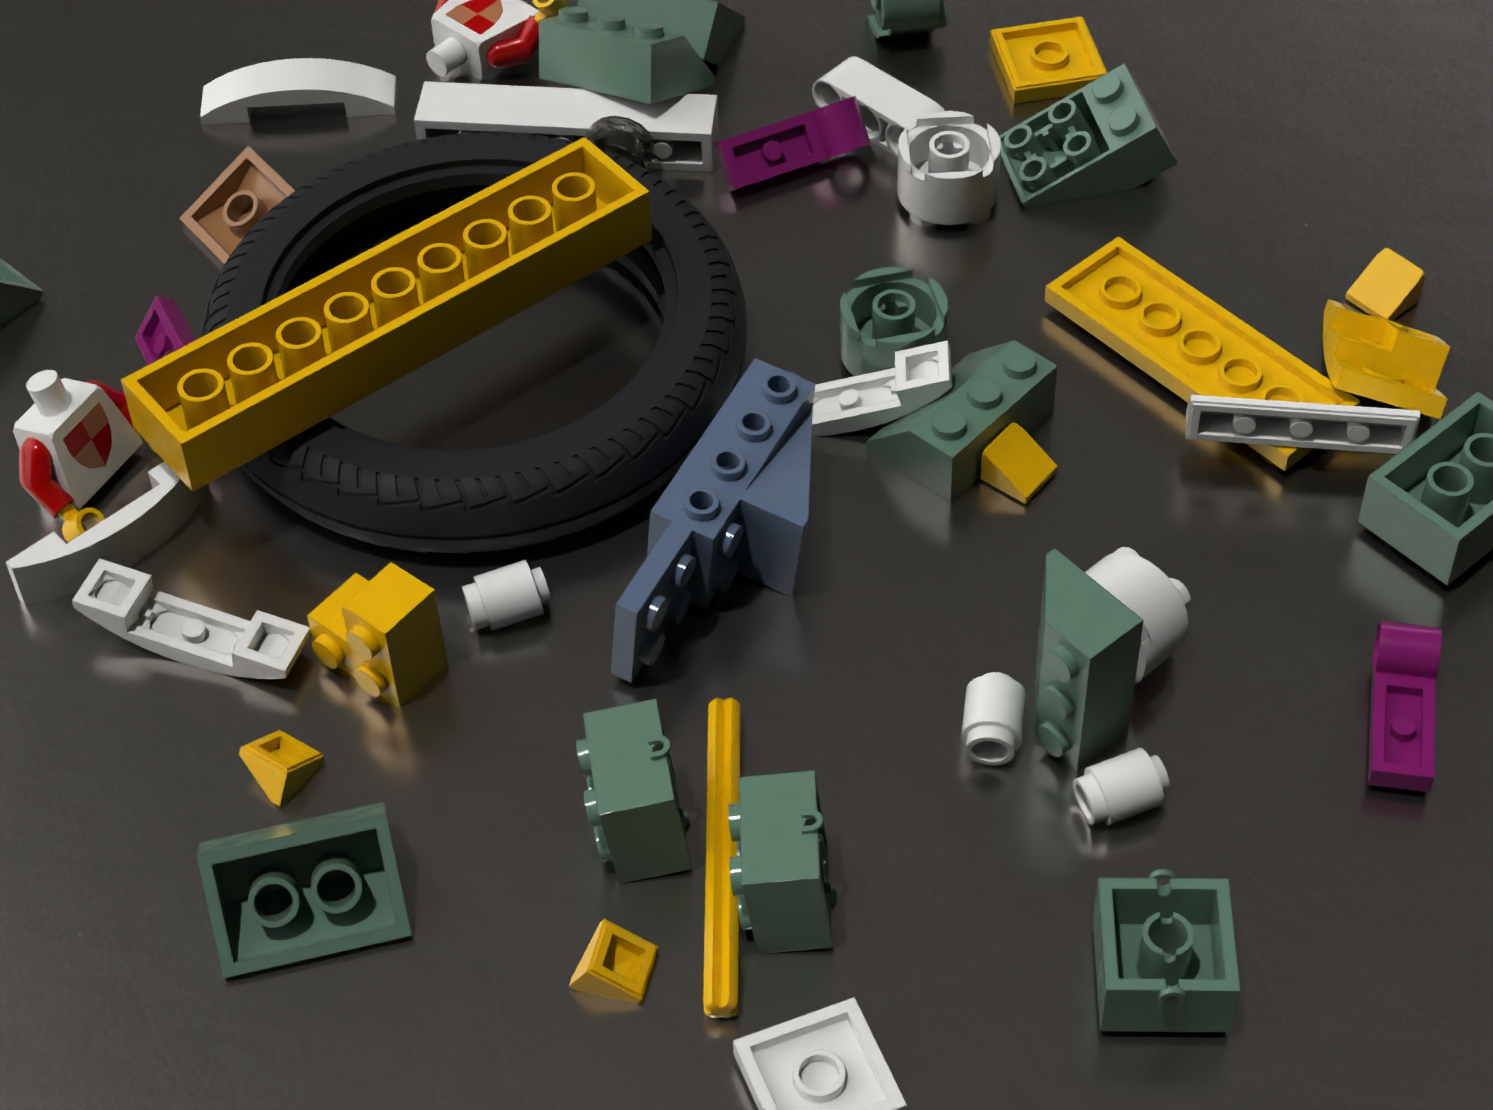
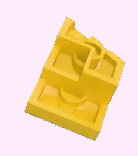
[1323,299,1450,419]

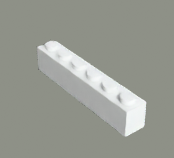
[414,81,719,172]

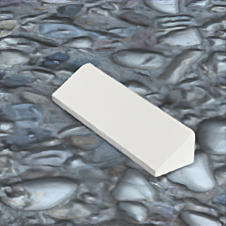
[1185,394,1420,454]

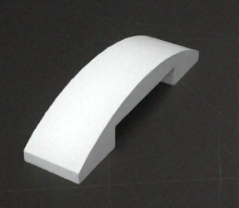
[200,58,397,125]
[812,340,952,437]
[6,461,209,605]
[72,558,311,679]

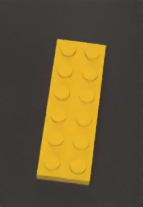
[1045,236,1360,471]

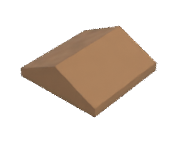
[179,146,295,265]

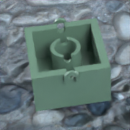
[576,699,692,884]
[728,770,838,954]
[1093,869,1240,1032]

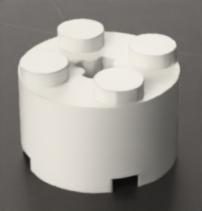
[897,111,1001,227]
[1085,547,1191,685]

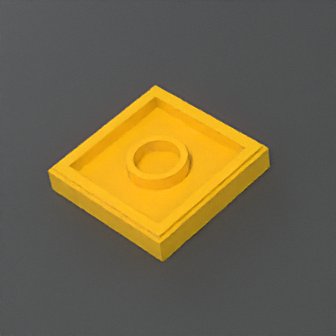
[990,16,1107,104]

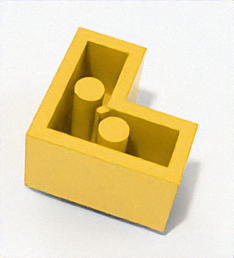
[307,562,448,707]

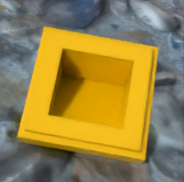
[1345,248,1425,321]
[980,422,1058,504]

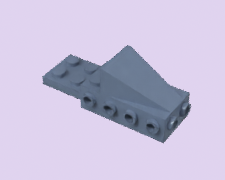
[611,358,816,683]

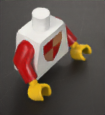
[426,0,568,80]
[13,370,157,543]

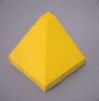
[239,730,325,807]
[569,918,659,1004]

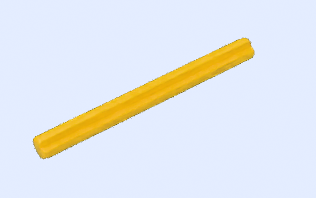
[703,697,741,1019]

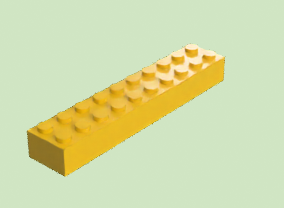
[121,137,652,492]

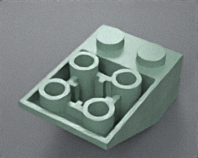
[999,64,1178,208]

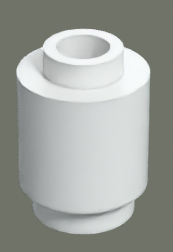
[462,559,551,631]
[961,672,1026,765]
[1073,747,1170,826]

